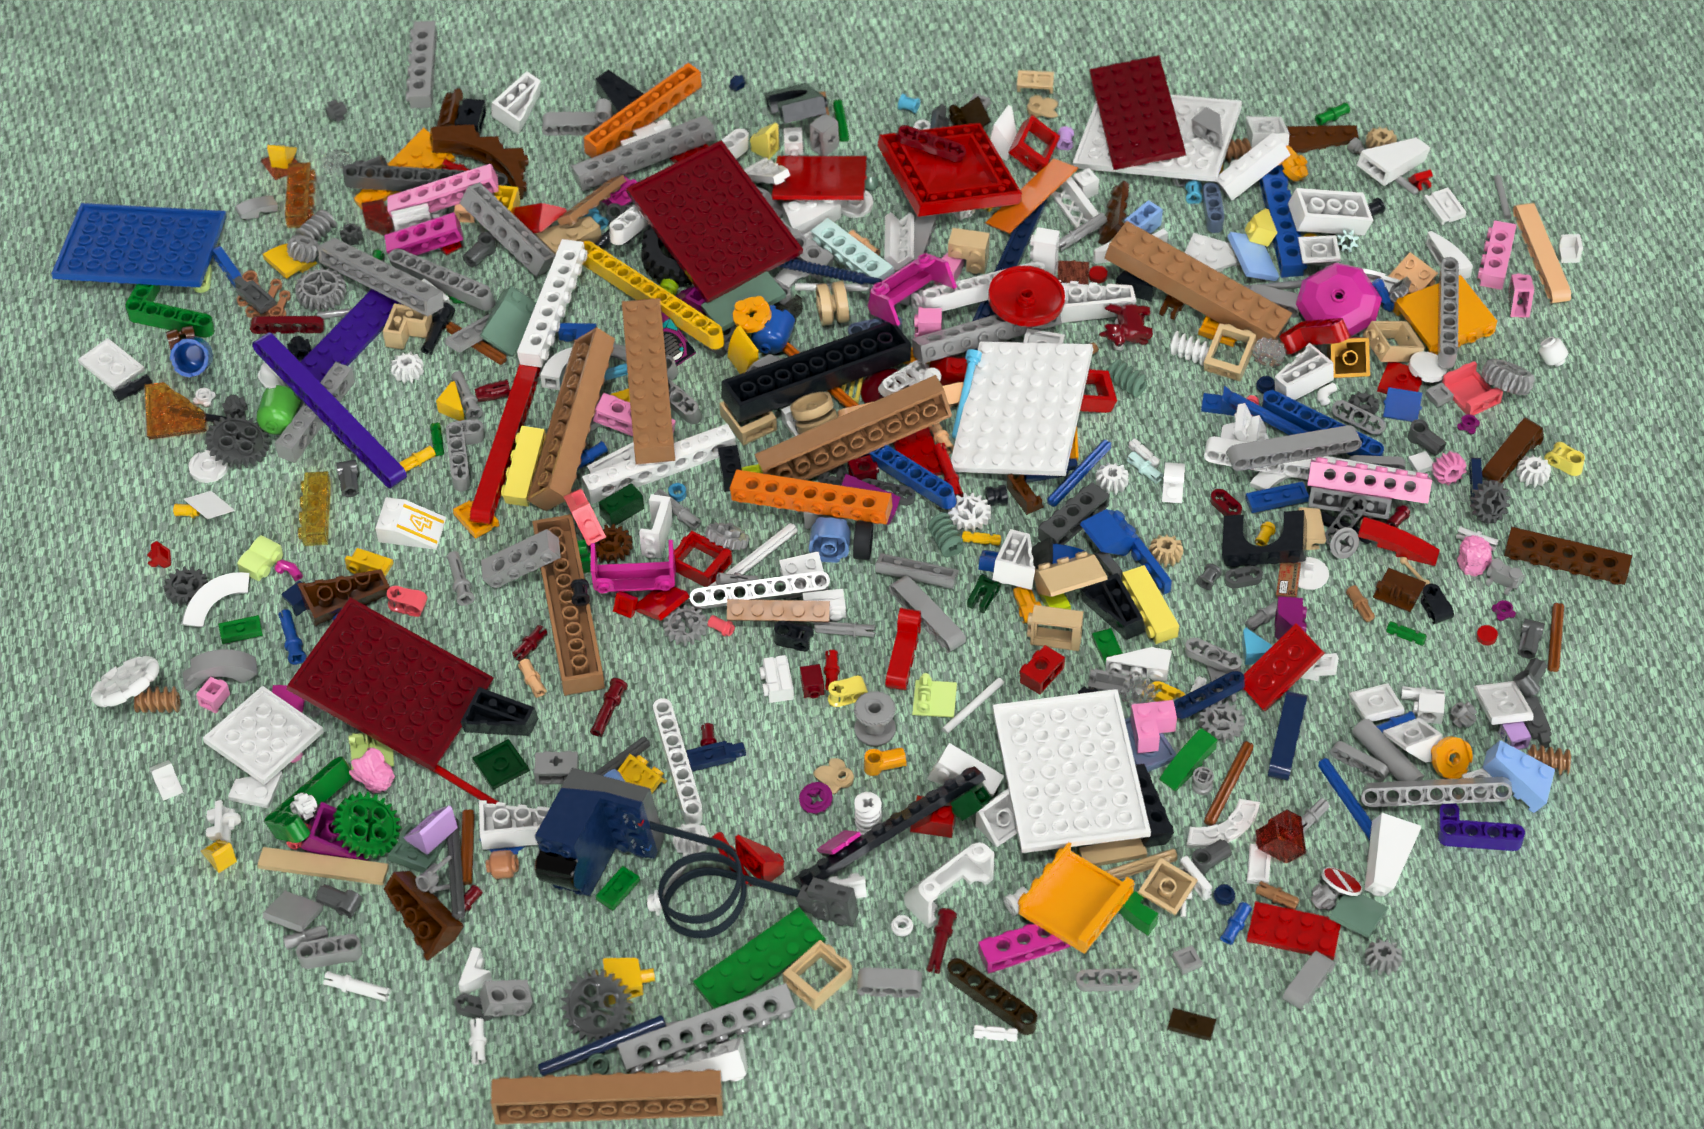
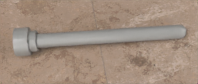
[1347,138,1418,195]

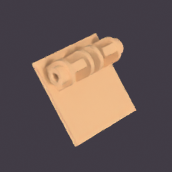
[1388,252,1438,295]

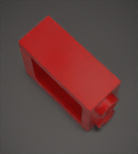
[1008,115,1060,173]
[1080,369,1117,413]
[668,531,733,587]

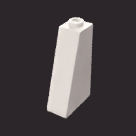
[1357,137,1430,186]
[1364,813,1421,896]

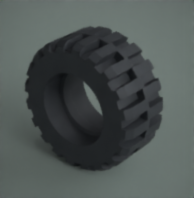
[641,224,692,287]

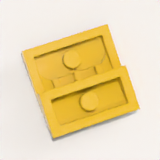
[263,243,317,279]
[727,326,759,374]

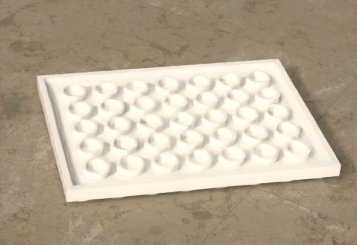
[1073,95,1242,182]
[951,342,1093,476]
[992,689,1151,853]

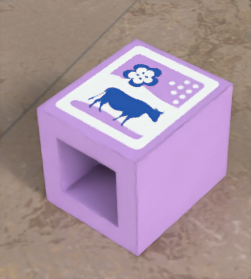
[1498,721,1531,750]

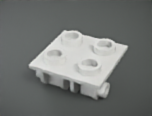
[779,552,828,599]

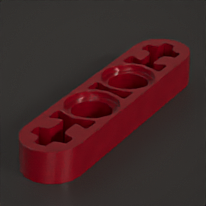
[896,125,966,162]
[250,316,325,334]

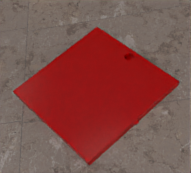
[772,156,867,200]

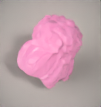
[1457,535,1492,576]
[349,747,395,793]

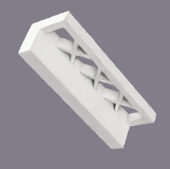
[1051,176,1101,232]
[884,212,914,271]

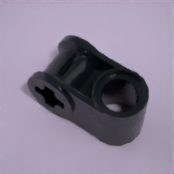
[1420,583,1454,624]
[774,621,814,652]

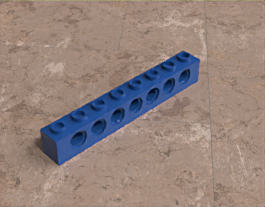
[1259,164,1307,278]

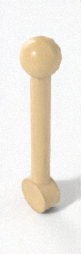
[1400,557,1430,585]

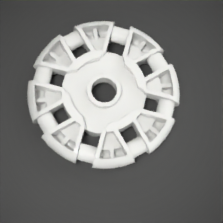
[91,656,160,707]

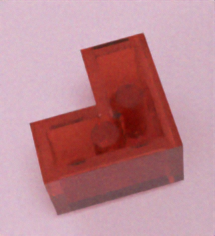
[1255,809,1306,863]

